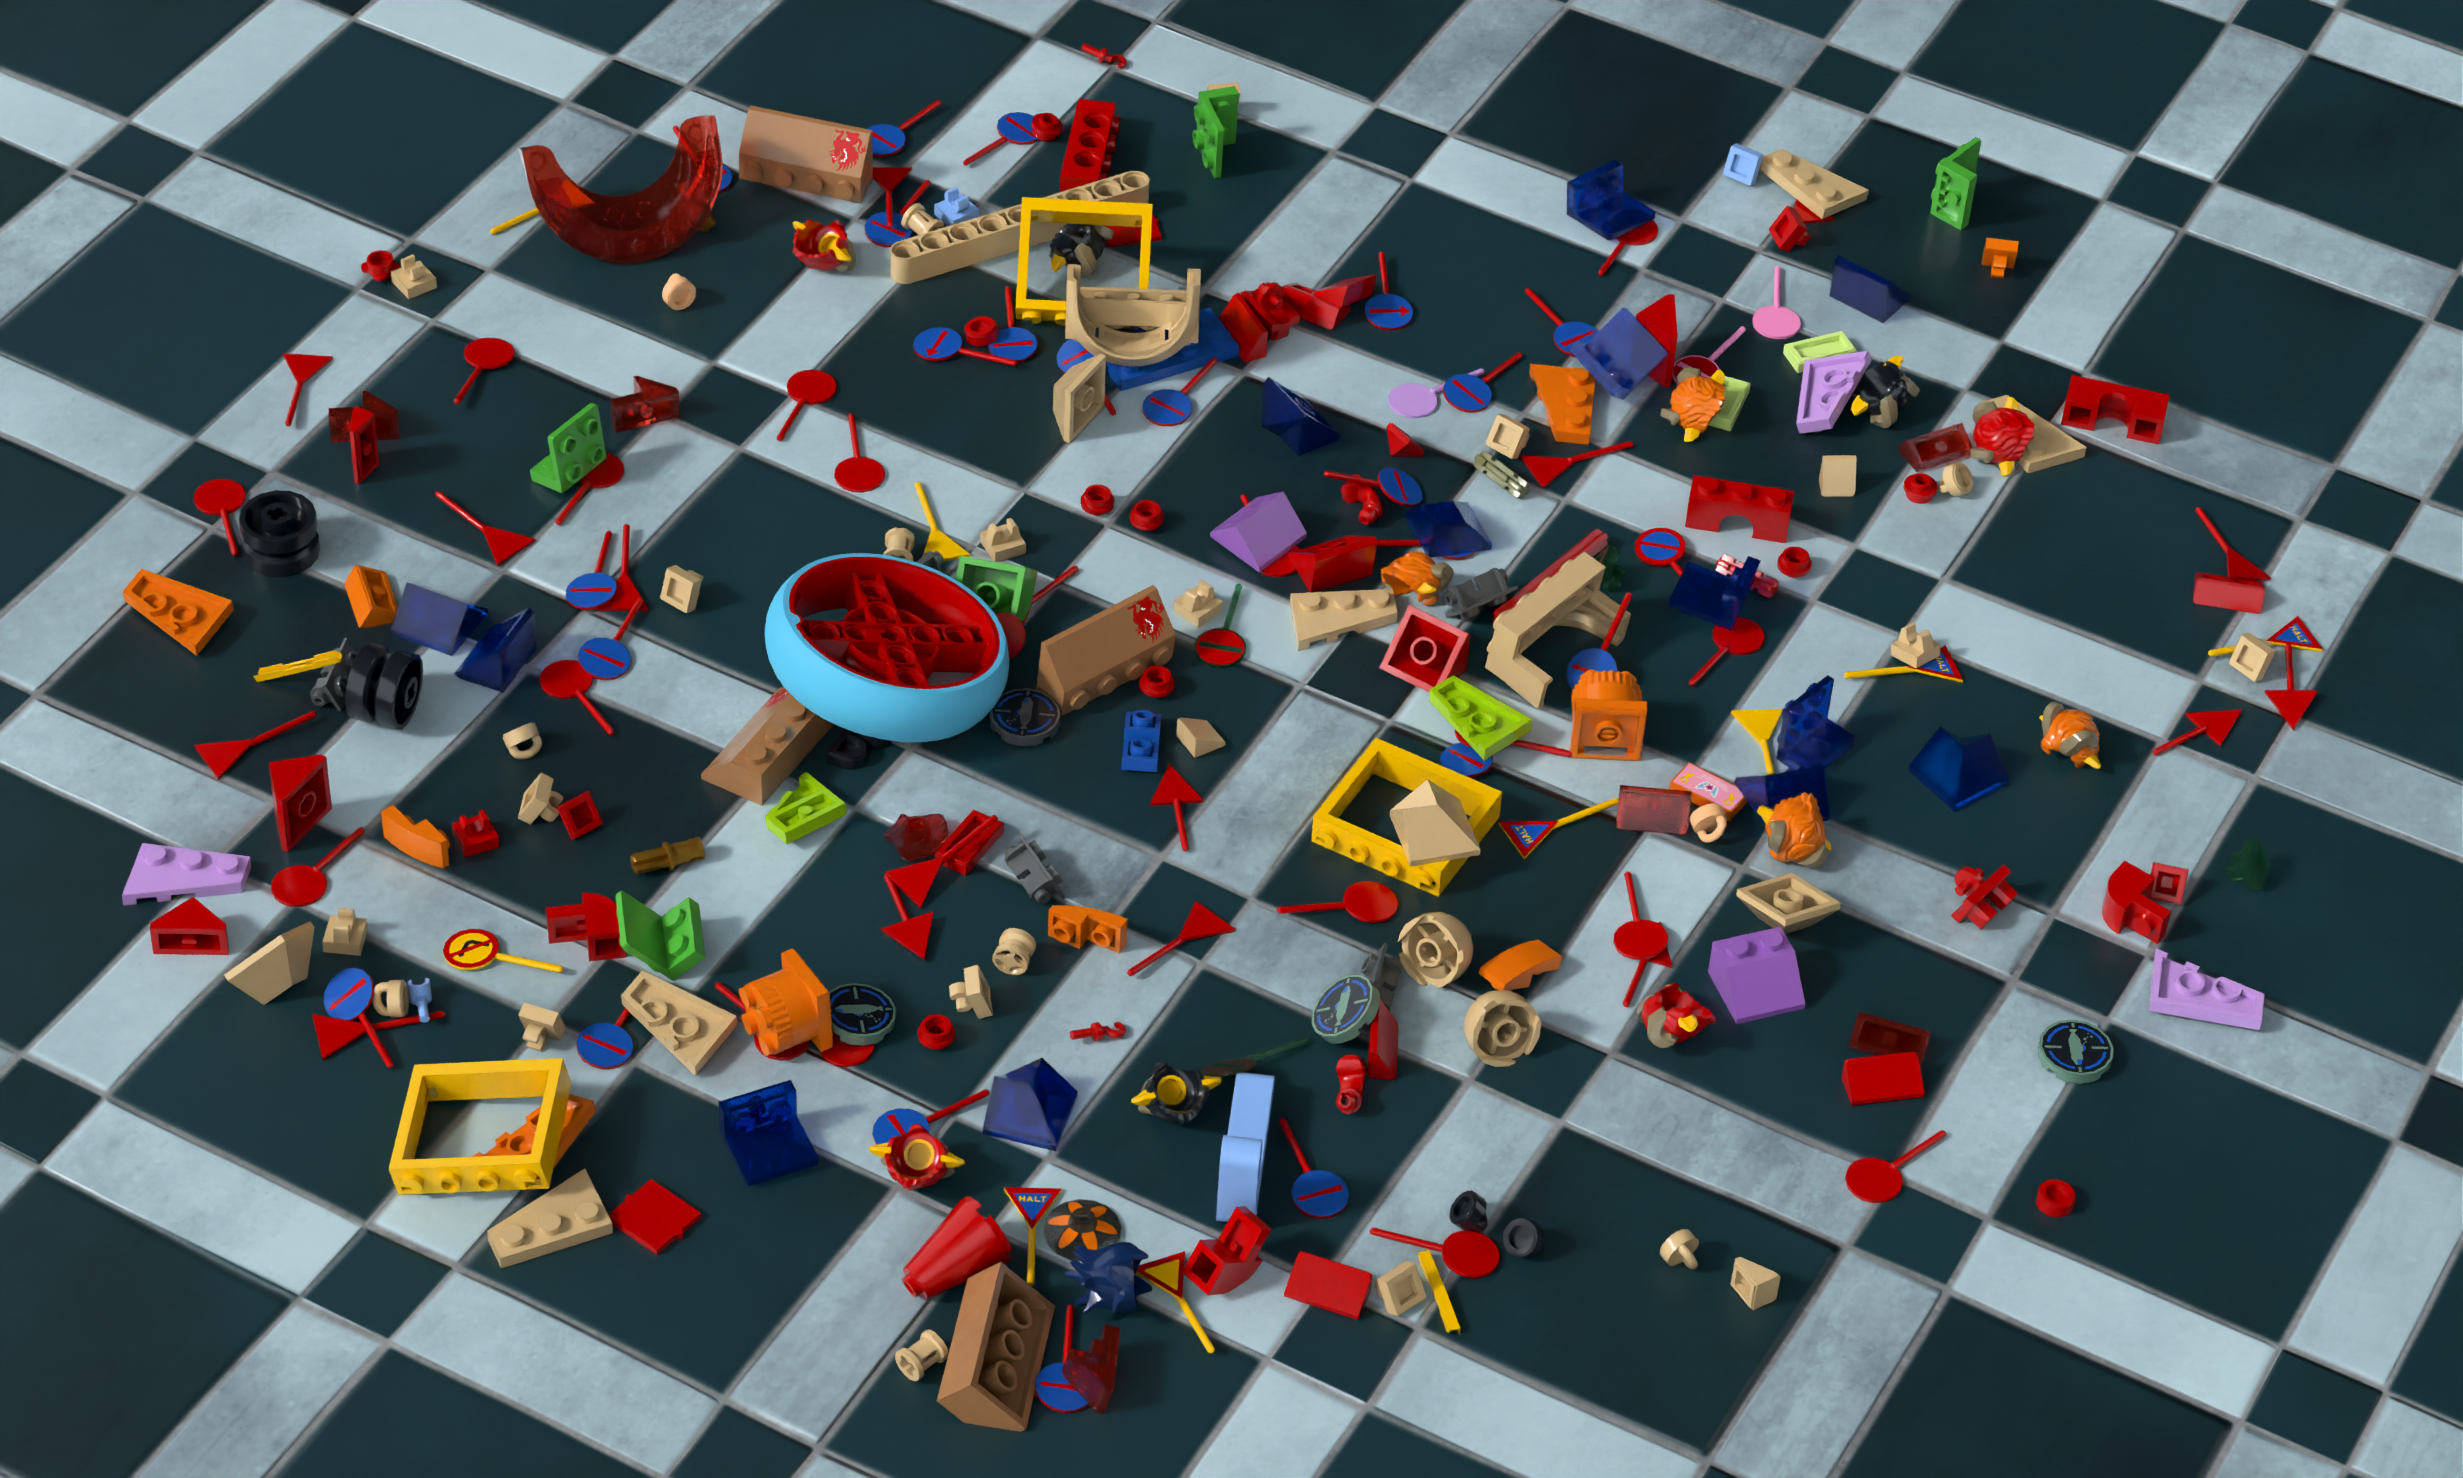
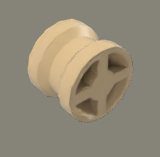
[992,928,1036,975]

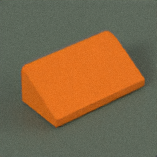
[345,565,401,628]

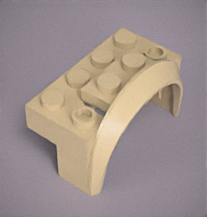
[1065,264,1201,366]
[1485,552,1631,709]

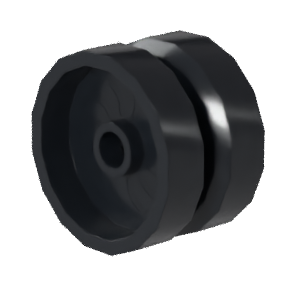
[239,490,320,577]
[345,643,423,730]

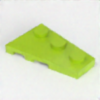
[1429,675,1532,761]

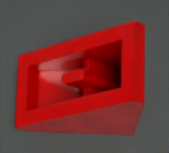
[150,897,229,955]

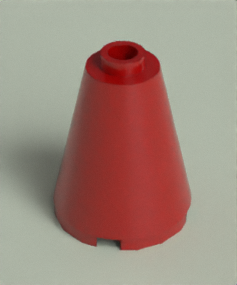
[902,1196,1014,1300]

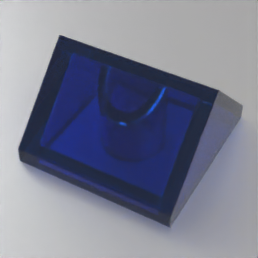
[1829,255,1911,323]
[391,582,488,656]
[454,607,536,693]
[1734,765,1830,825]

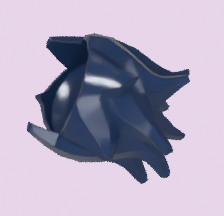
[1065,1242,1152,1315]

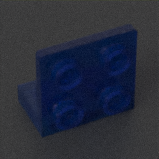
[1567,159,1656,240]
[1569,308,1668,400]
[1668,556,1761,630]
[1776,675,1855,780]
[718,1080,818,1186]

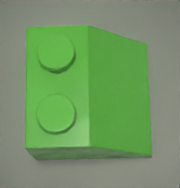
[956,556,1038,622]

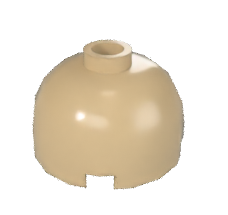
[1398,912,1474,988]
[1463,990,1541,1067]

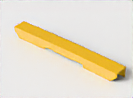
[253,650,343,682]
[1418,1250,1460,1334]

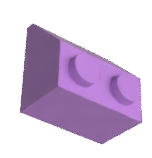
[1708,926,1805,1024]

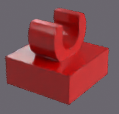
[1769,206,1812,252]
[452,809,500,857]

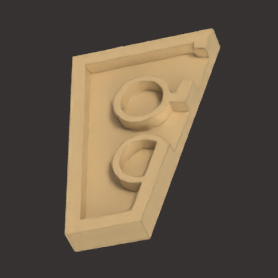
[1759,149,1869,219]
[1979,395,2087,473]
[1290,589,1398,651]
[621,970,737,1076]
[487,1168,613,1269]

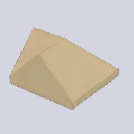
[1053,353,1106,443]
[1390,779,1481,867]
[1736,873,1841,934]
[224,921,315,1005]

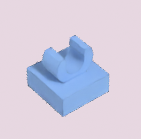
[1723,143,1764,186]
[934,187,979,226]

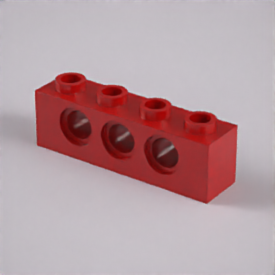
[1060,99,1121,192]

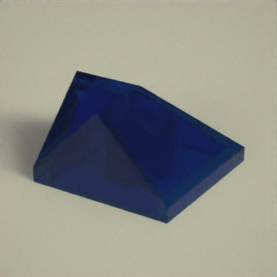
[1261,377,1341,456]
[1908,726,2009,812]
[983,1058,1078,1151]

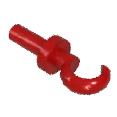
[1081,43,1127,69]
[1070,1022,1126,1041]

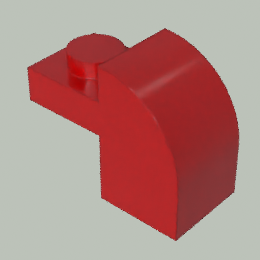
[2102,861,2171,944]
[546,893,626,961]
[1182,1206,1271,1295]

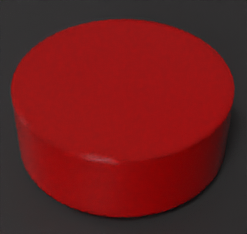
[964,316,999,347]
[2036,1179,2076,1217]

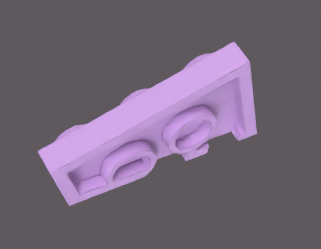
[1796,350,1872,434]
[122,843,252,906]
[2148,948,2264,1030]

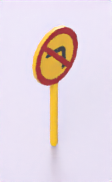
[443,929,563,973]

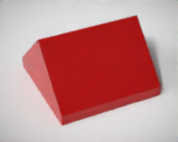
[1630,294,1678,387]
[1288,535,1378,593]
[1379,605,1470,692]
[269,754,332,853]

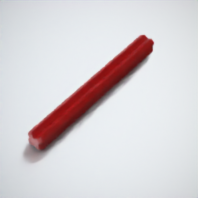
[1493,529,1608,621]

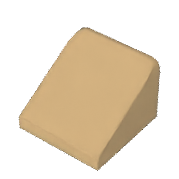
[1819,455,1857,497]
[1176,718,1225,758]
[1730,1257,1780,1310]

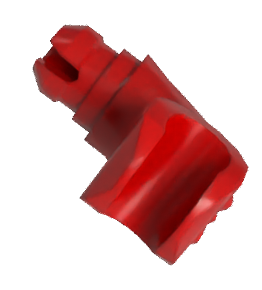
[1341,474,1383,525]
[1336,1054,1367,1114]

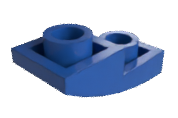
[1121,710,1161,772]

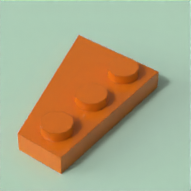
[1529,364,1596,445]
[123,569,234,656]
[473,1094,596,1190]

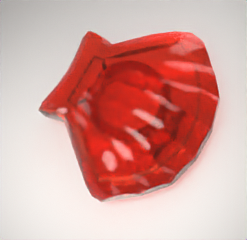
[883,813,948,861]

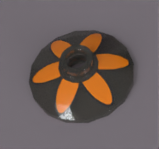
[1044,1199,1121,1261]

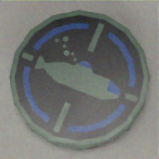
[1312,974,1380,1044]
[829,983,896,1046]
[2038,1020,2114,1084]

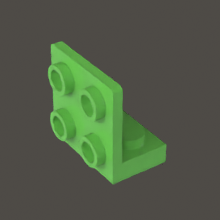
[1193,86,1239,179]
[1930,137,1981,230]
[530,403,607,493]
[615,890,706,981]

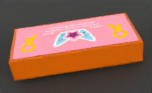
[1669,762,1750,821]

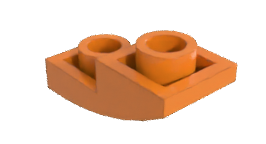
[381,805,450,868]
[1048,905,1128,954]
[1478,939,1563,991]

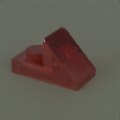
[610,376,680,433]
[329,390,400,443]
[1062,1324,1120,1414]

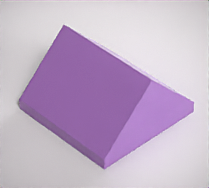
[1210,492,1307,573]

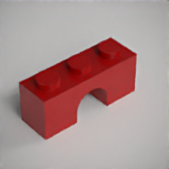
[2061,375,2170,444]
[1685,475,1794,543]

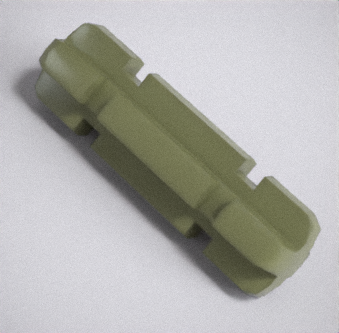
[1474,451,1530,499]

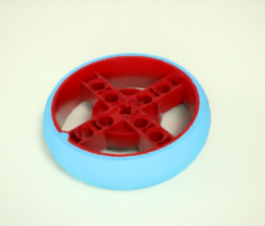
[765,553,1010,742]

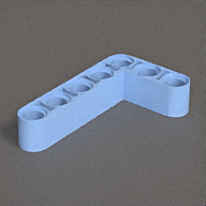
[1216,1072,1275,1222]

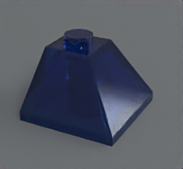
[1404,501,1492,558]

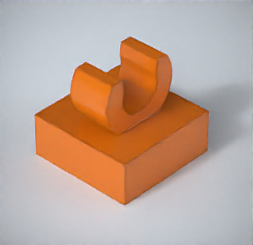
[1982,238,2019,278]

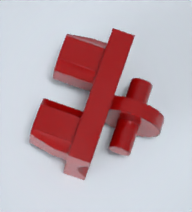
[1241,282,1300,341]
[1951,864,2018,929]

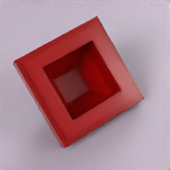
[1387,423,1425,457]
[557,791,603,840]
[2150,862,2189,905]

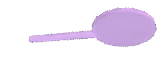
[1388,368,1485,418]

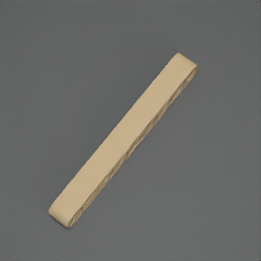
[890,171,1150,284]

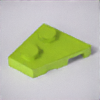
[765,772,847,844]

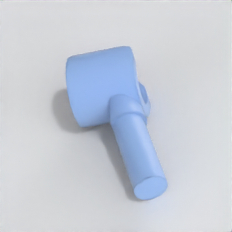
[407,978,432,1023]

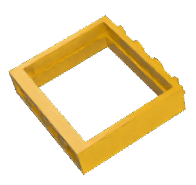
[1016,197,1153,329]
[1311,738,1502,897]
[389,1058,572,1195]

